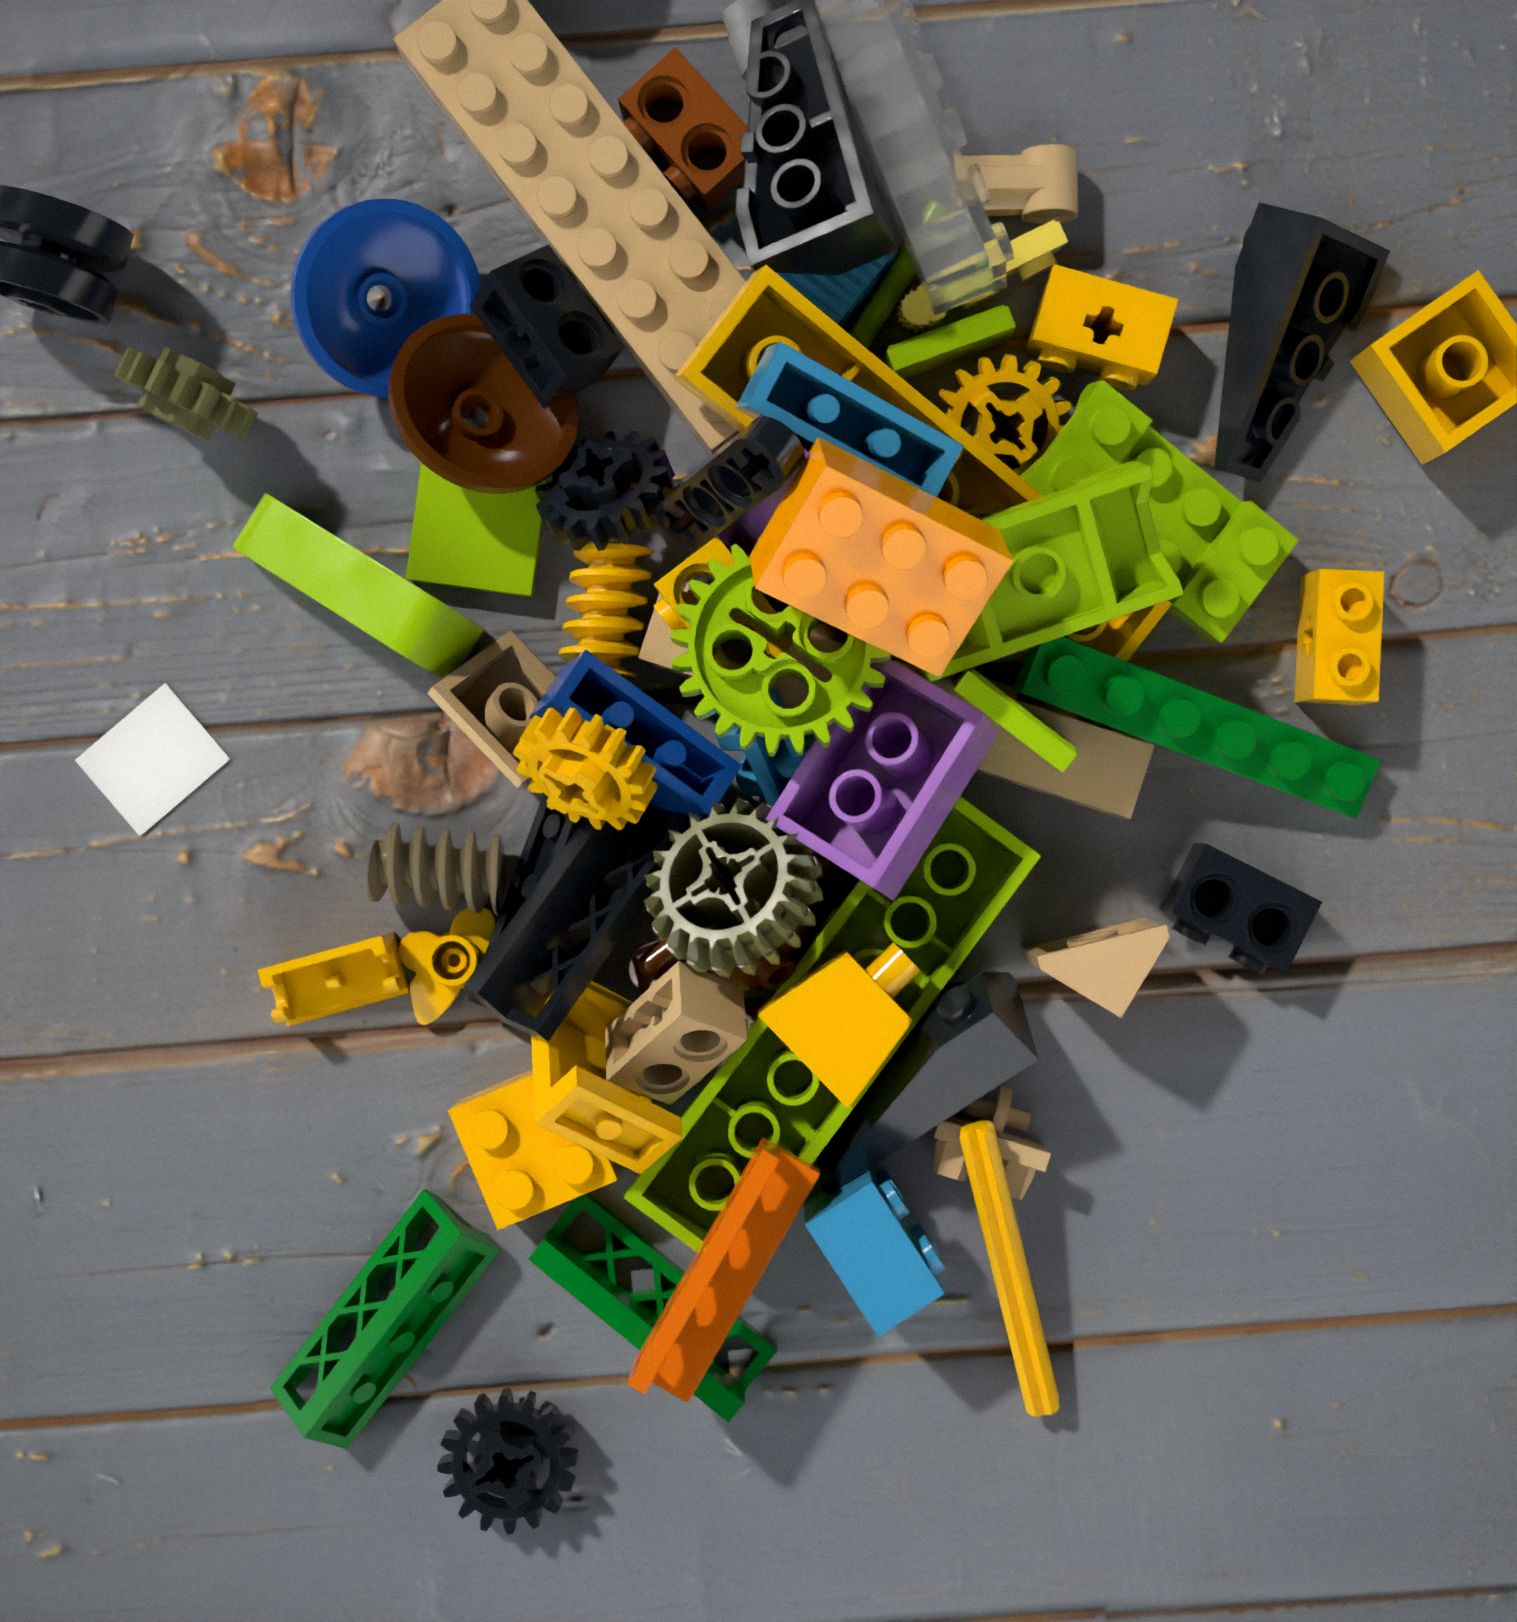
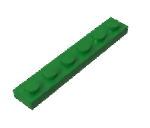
[1013,637,1381,819]

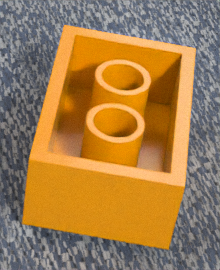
[749,437,1014,678]

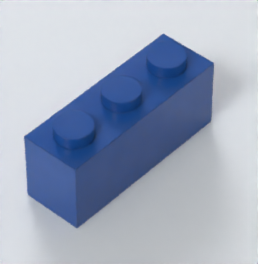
[529,650,742,822]

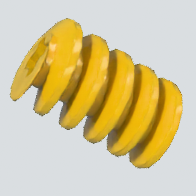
[558,541,655,678]

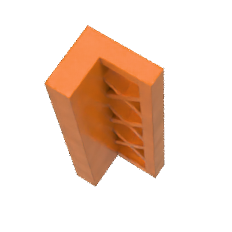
[627,1137,820,1403]

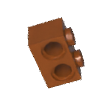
[618,47,748,213]

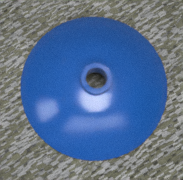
[291,199,481,398]

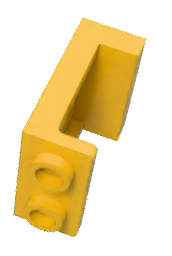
[530,981,683,1174]

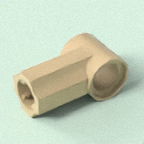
[951,144,1078,224]

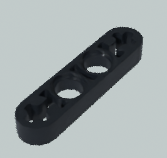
[656,416,805,548]

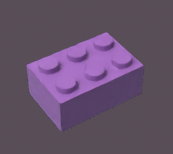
[765,659,1000,901]

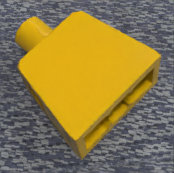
[758,942,921,1108]

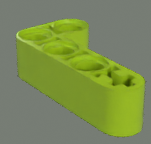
[232,493,485,679]

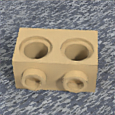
[605,961,748,1105]

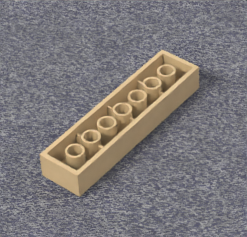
[393,0,746,457]

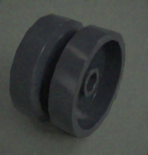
[0,185,134,325]

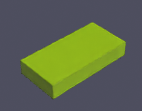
[883,304,1016,379]

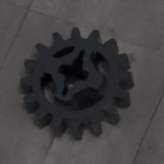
[535,431,675,551]
[437,1388,579,1535]

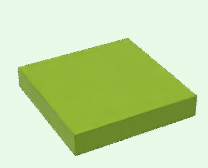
[405,462,548,598]
[952,668,1078,773]

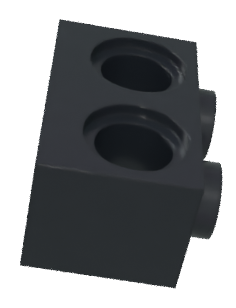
[469,244,624,409]
[1160,843,1322,975]

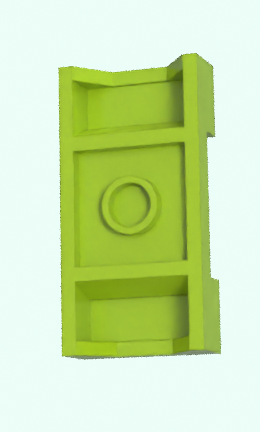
[1020,380,1299,643]
[916,461,1184,682]

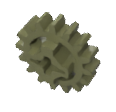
[114,347,258,441]

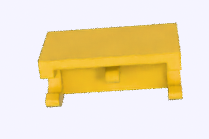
[257,932,410,1026]

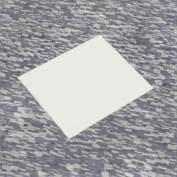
[75,683,230,836]

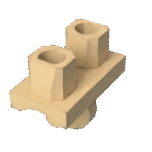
[931,1085,1051,1200]

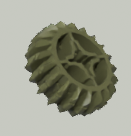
[644,797,824,979]

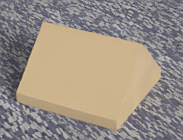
[427,630,556,789]
[1022,918,1170,1018]

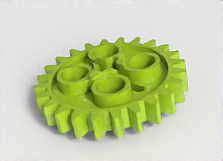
[670,536,891,757]

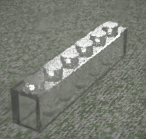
[815,0,1014,316]

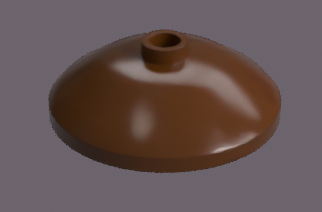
[388,314,579,494]

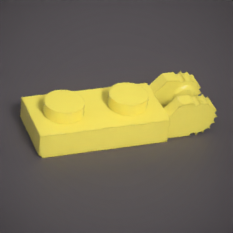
[895,219,1068,334]

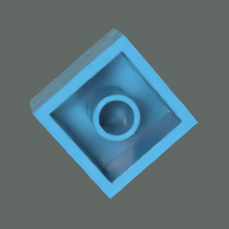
[803,1168,946,1337]

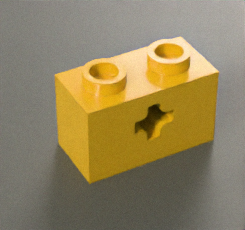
[1025,264,1179,390]
[1294,569,1385,706]

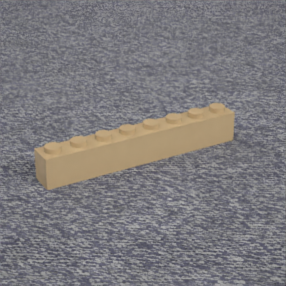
[638,581,1155,819]

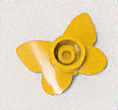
[398,907,497,1025]

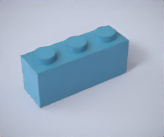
[735,342,964,497]

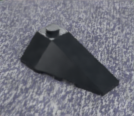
[735,0,898,276]
[1214,202,1390,483]
[817,972,1039,1195]

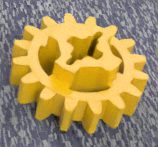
[938,354,1072,476]
[513,707,658,830]

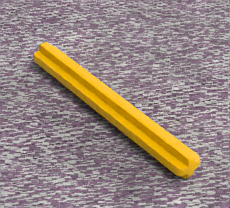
[959,1120,1060,1418]

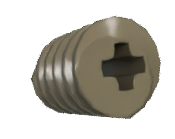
[367,823,507,916]

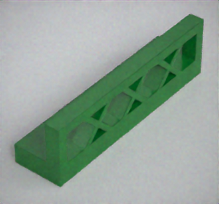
[270,1189,501,1449]
[528,1193,777,1423]

